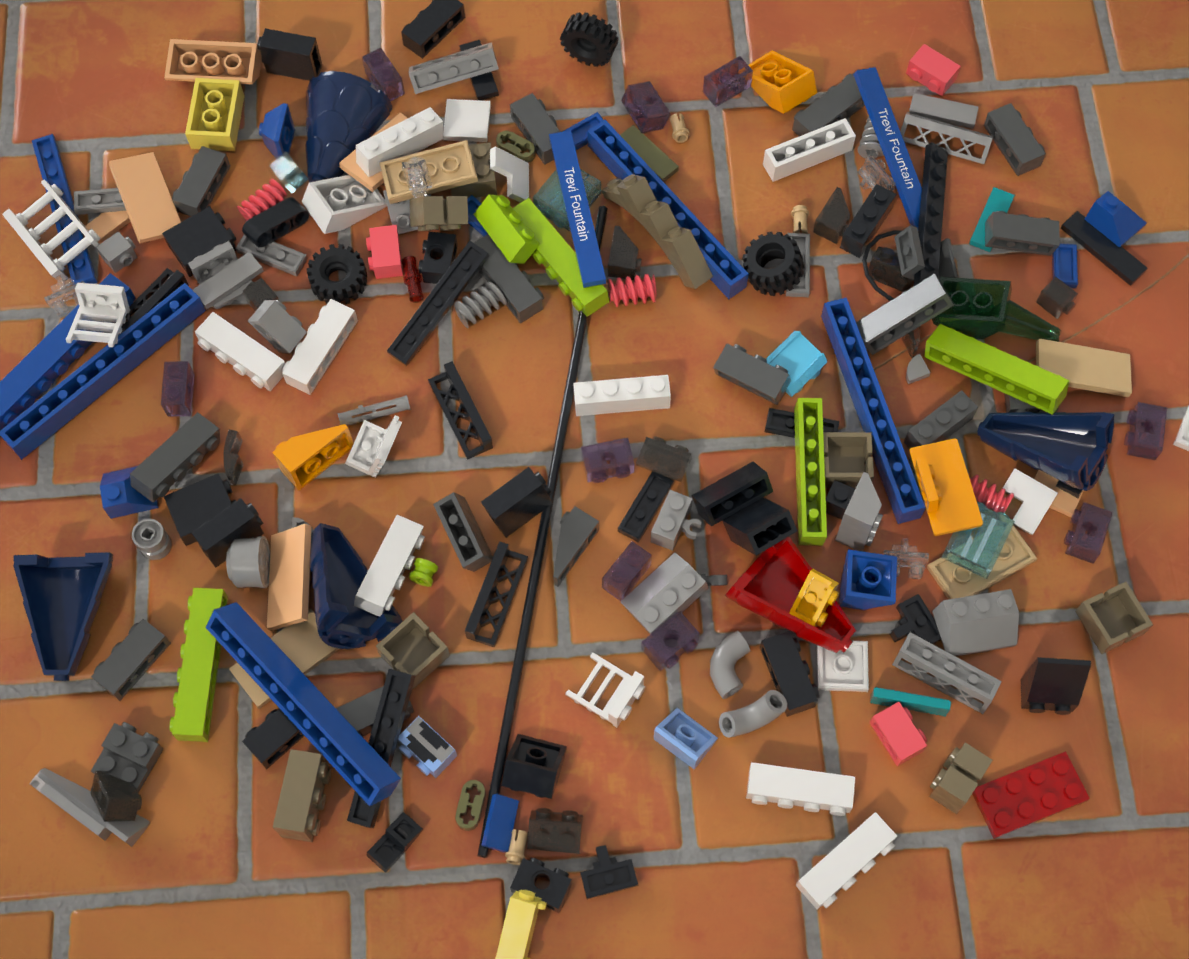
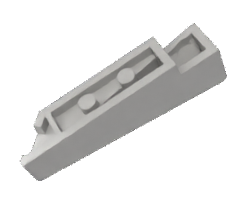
[29,768,150,847]

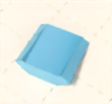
[766,331,827,397]

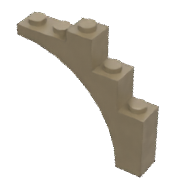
[601,174,713,289]

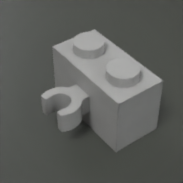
[248,300,307,353]
[651,490,702,551]

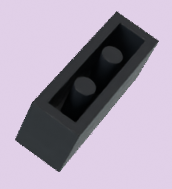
[401,0,465,59]
[840,184,896,258]
[691,461,773,526]
[760,631,820,717]
[242,708,304,769]

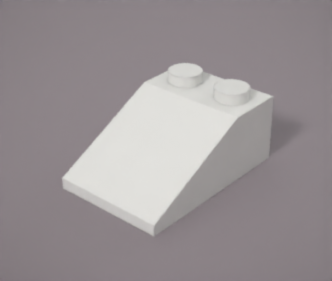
[302,175,387,234]

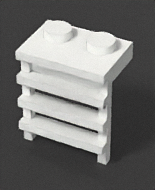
[66,283,130,347]
[345,415,402,478]
[566,652,646,728]

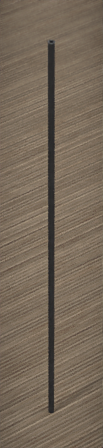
[477,206,608,858]

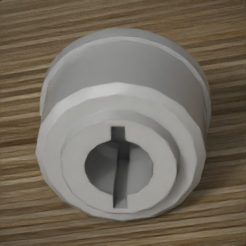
[226,536,270,588]

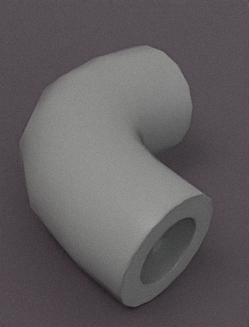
[710,630,751,699]
[719,690,787,738]

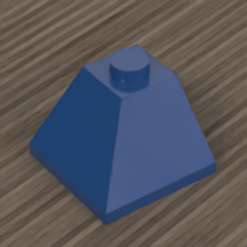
[259,103,295,166]
[1085,191,1147,248]
[100,466,159,519]
[839,549,897,610]

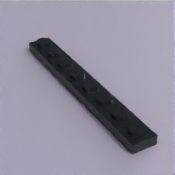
[913,142,948,287]

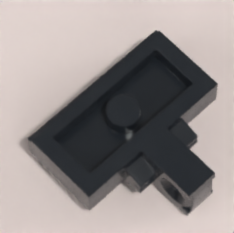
[890,594,941,644]
[580,845,638,899]

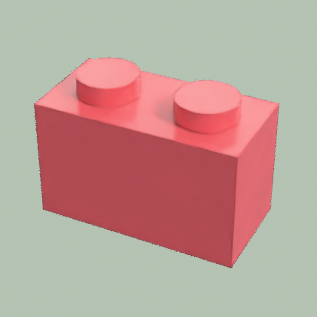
[906,44,961,96]
[366,225,403,279]
[870,702,927,766]

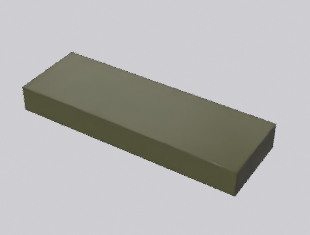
[620,125,679,182]

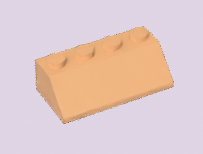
[164,39,262,85]

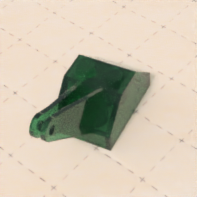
[932,277,1061,342]

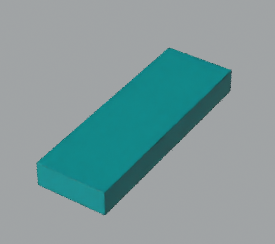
[969,187,1015,252]
[870,687,951,717]

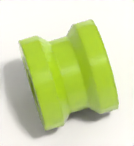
[409,558,438,587]

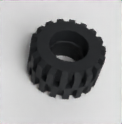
[743,232,805,296]

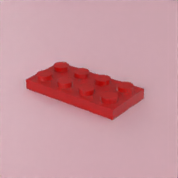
[972,751,1090,839]

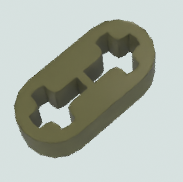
[496,131,535,163]
[455,780,486,831]

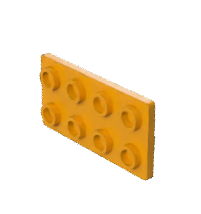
[909,439,983,536]

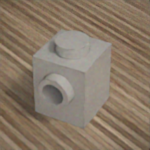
[96,231,137,273]

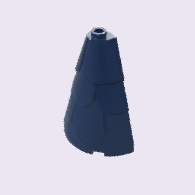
[305,71,392,182]
[978,412,1114,491]
[310,523,403,649]
[13,552,113,681]

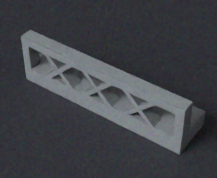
[408,42,499,94]
[900,112,993,164]
[892,632,1002,714]

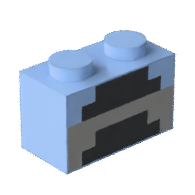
[398,716,457,778]

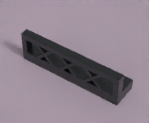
[104,268,189,336]
[428,361,493,460]
[465,541,528,648]

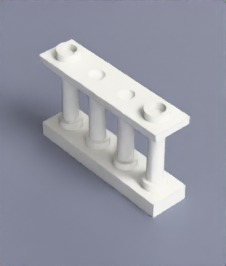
[2,179,101,284]

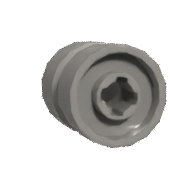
[132,519,172,560]

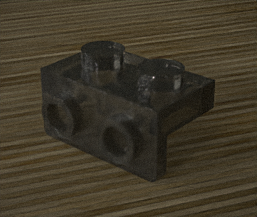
[868,246,914,292]
[636,437,692,482]
[527,808,583,854]

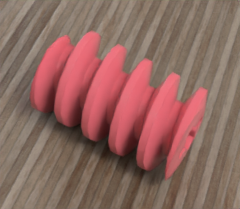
[237,179,287,221]
[608,274,657,307]
[969,473,1014,518]

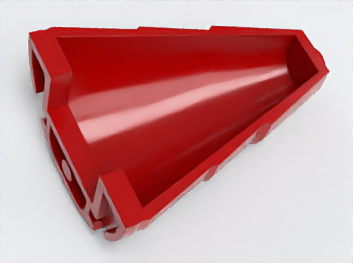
[725,537,856,653]

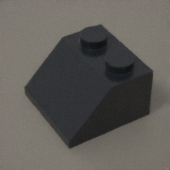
[501,734,567,799]

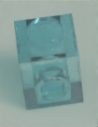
[269,152,309,193]

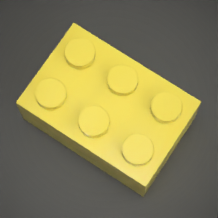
[185,78,244,151]

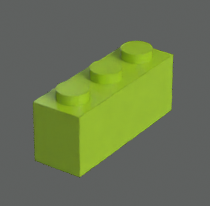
[474,194,540,264]

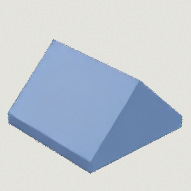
[653,708,718,770]

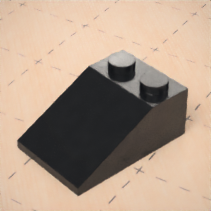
[1021,657,1091,715]

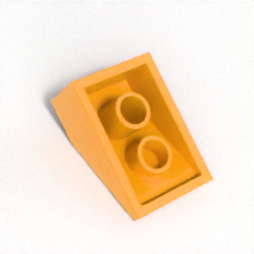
[739,51,817,114]
[272,424,354,491]

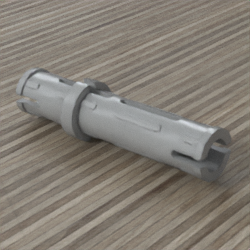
[337,395,411,426]

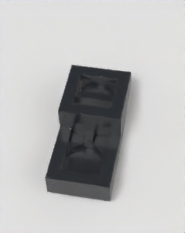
[366,812,423,873]

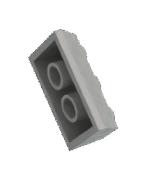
[835,472,883,551]
[620,552,708,638]
[932,589,1019,656]

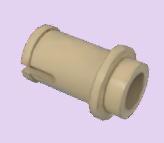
[670,113,689,143]
[791,205,809,234]
[505,830,529,865]

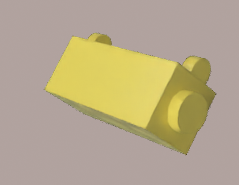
[496,890,547,959]

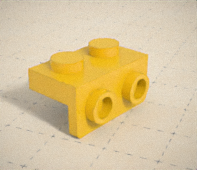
[789,569,839,627]

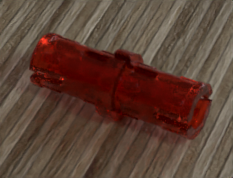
[401,256,424,303]

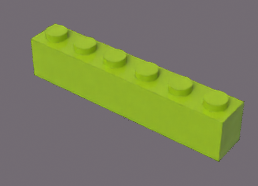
[513,198,610,317]
[925,324,1069,415]
[794,398,827,546]
[169,588,228,742]

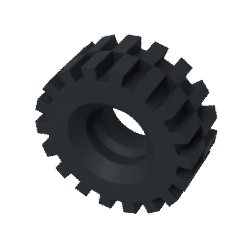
[560,12,619,67]
[307,244,367,304]

